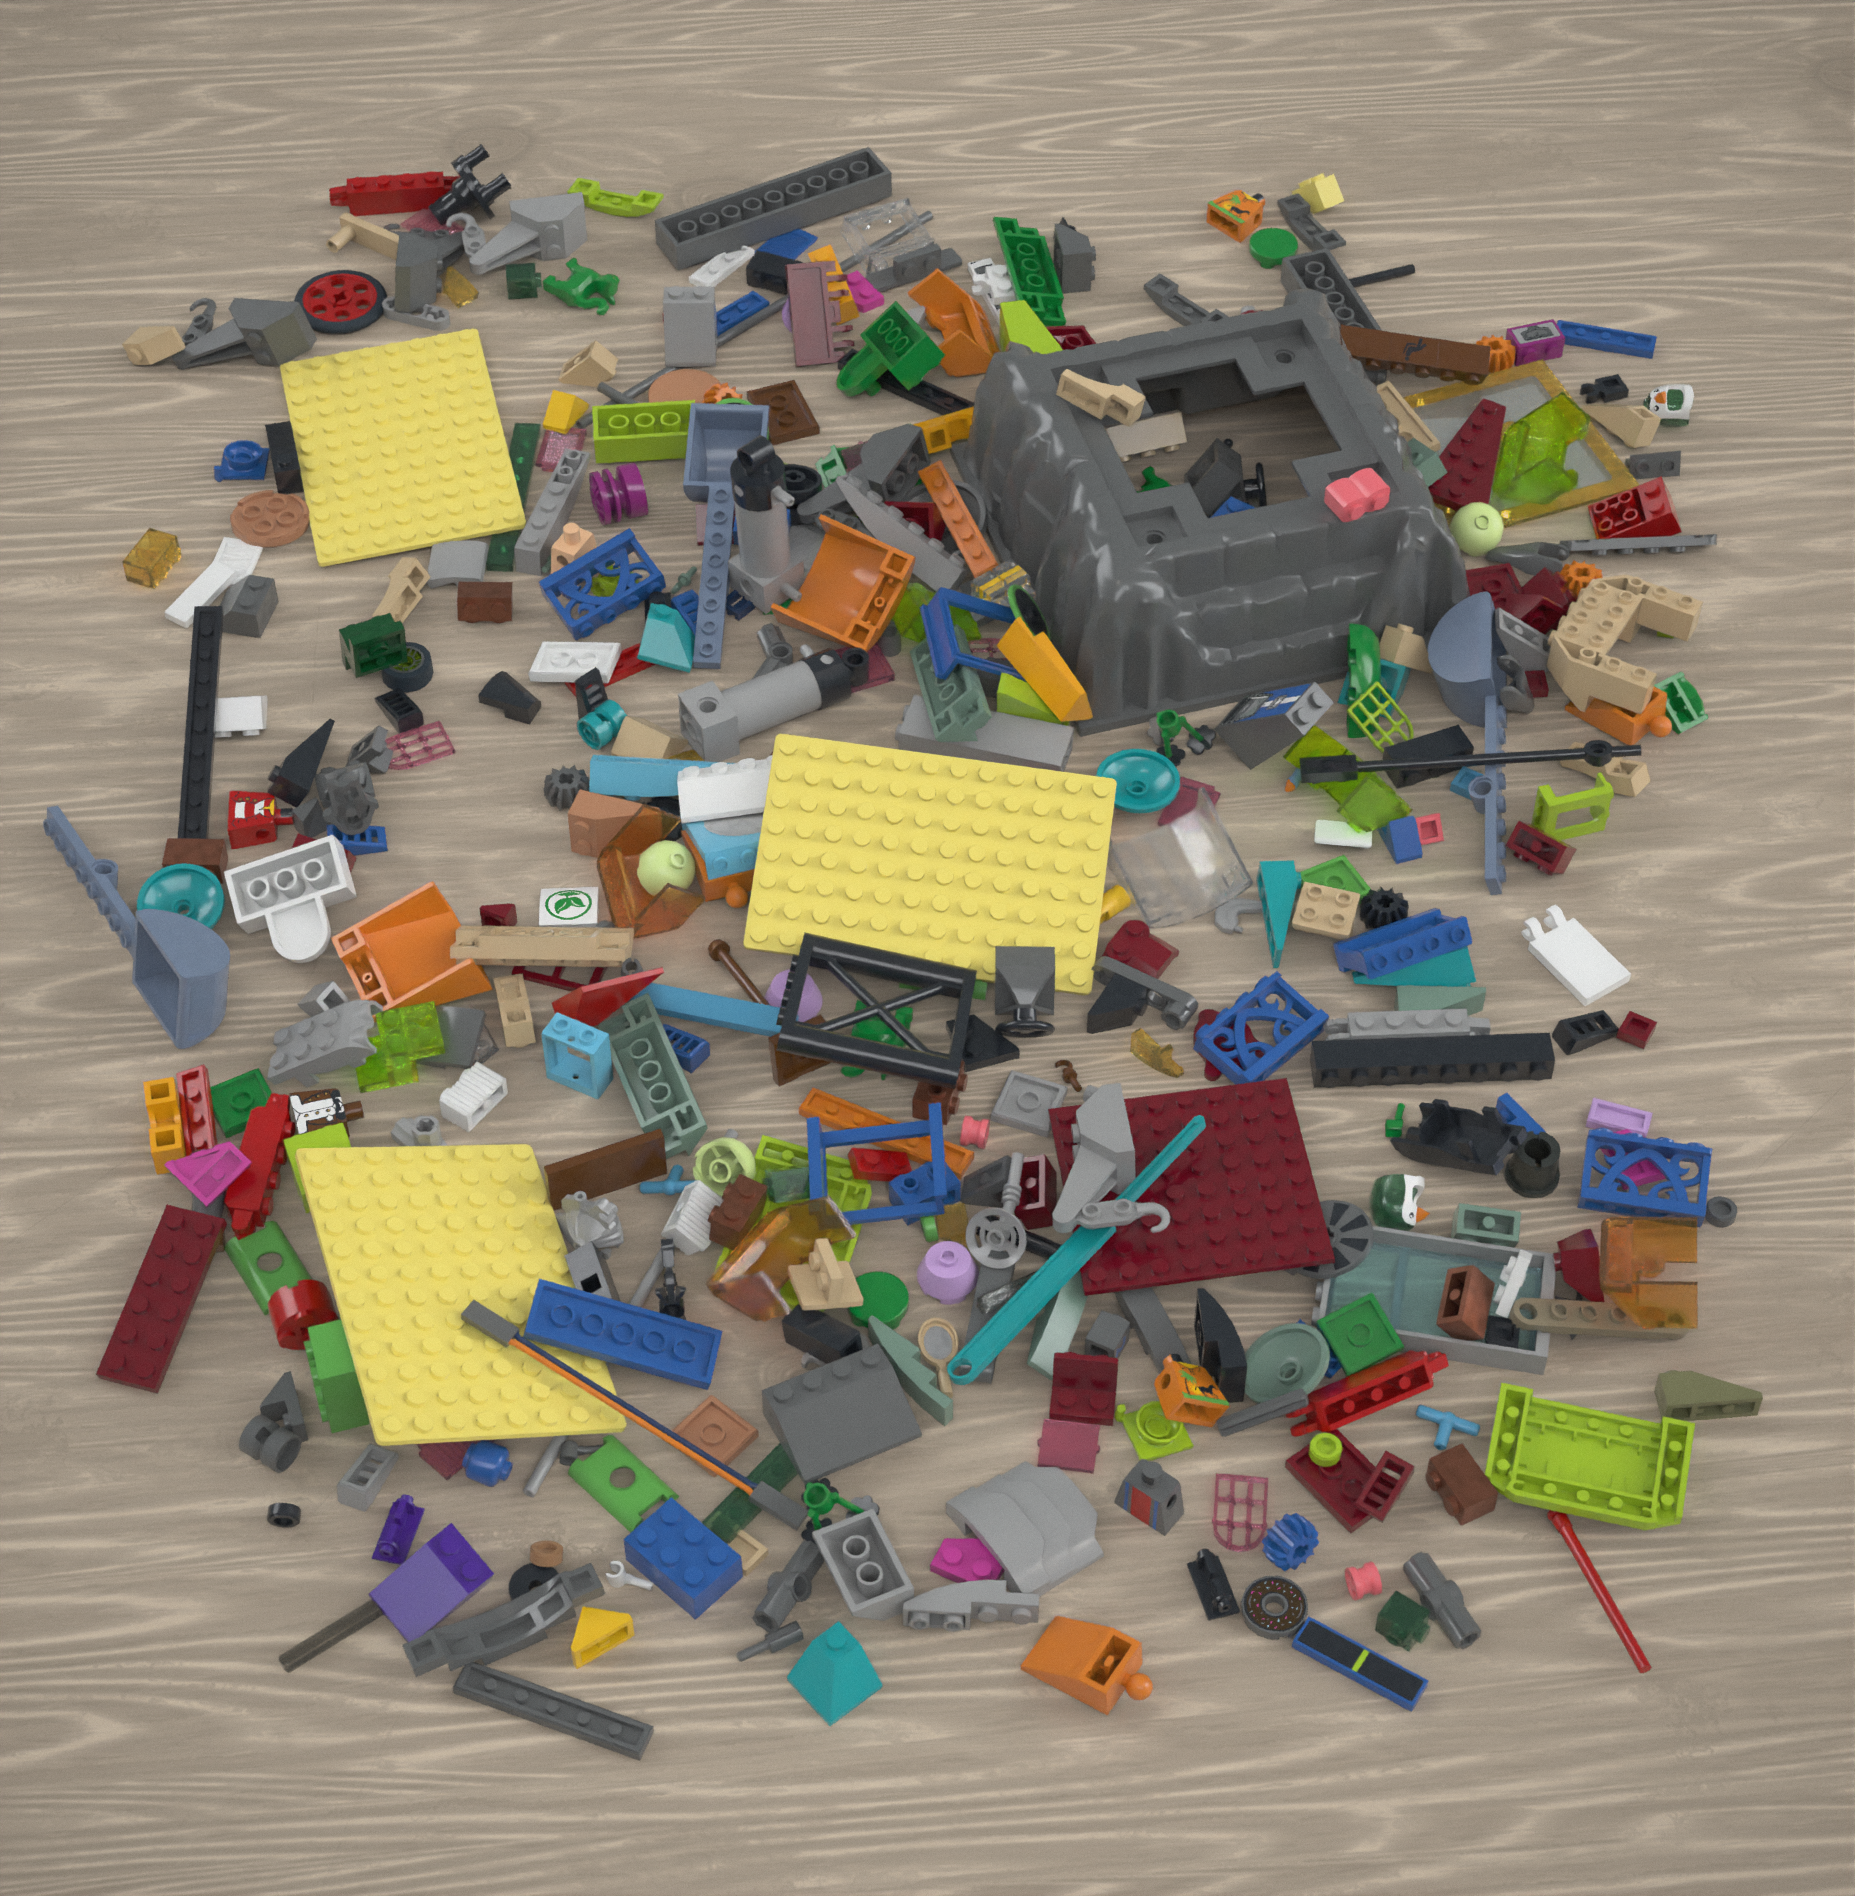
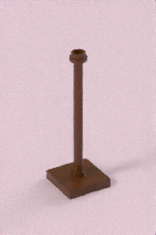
[708,939,831,1087]

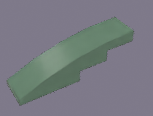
[1027,1270,1088,1381]
[868,1315,953,1426]

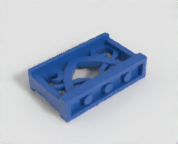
[539,528,666,640]
[1333,908,1473,979]
[1193,971,1329,1084]
[1577,1128,1712,1228]

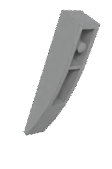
[514,448,591,576]
[835,474,970,591]

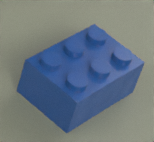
[623,1497,743,1620]

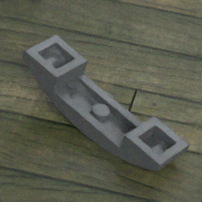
[1277,193,1346,251]
[1143,274,1229,326]

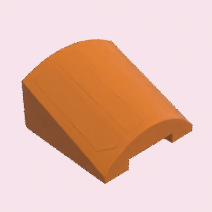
[770,514,916,652]
[331,881,493,1023]

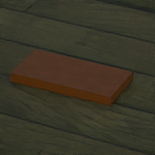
[544,1129,667,1211]

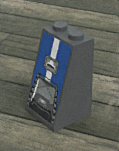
[1214,682,1334,770]

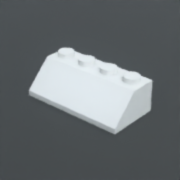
[677,755,773,824]

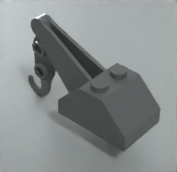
[383,224,465,312]
[172,298,317,370]
[797,423,931,539]

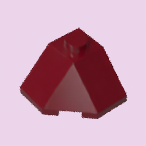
[1552,1229,1605,1302]

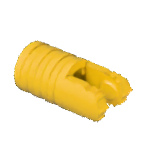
[1100,885,1131,924]

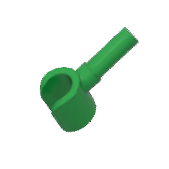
[1385,1103,1405,1137]

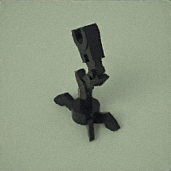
[655,1239,686,1320]

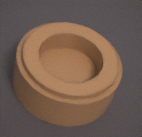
[530,1540,563,1567]

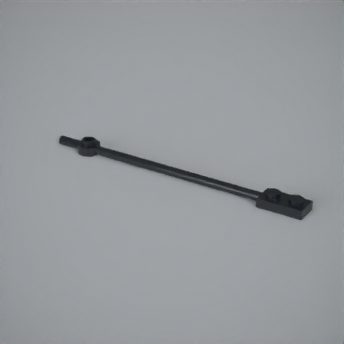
[1299,740,1642,784]

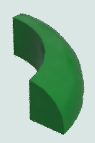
[1346,623,1381,738]

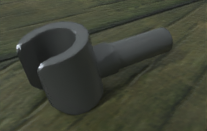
[559,1440,603,1466]

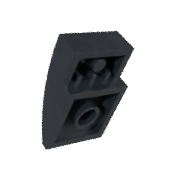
[1194,1288,1248,1403]

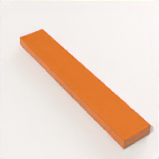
[918,460,1001,582]
[799,1087,974,1180]

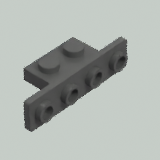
[866,243,962,292]

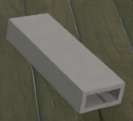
[895,695,1074,772]

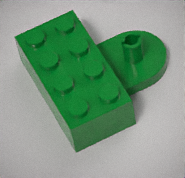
[836,301,945,397]

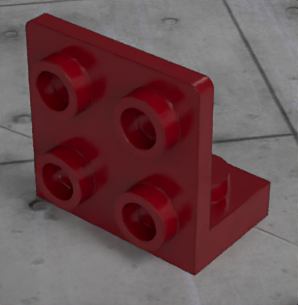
[1049,1352,1119,1426]

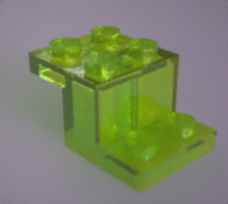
[355,1001,445,1094]

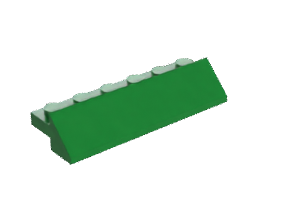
[993,217,1066,326]

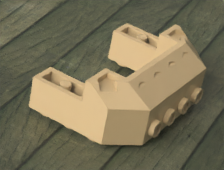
[1546,575,1703,714]

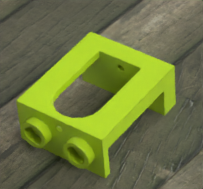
[1531,772,1614,840]

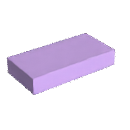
[1586,1098,1653,1138]

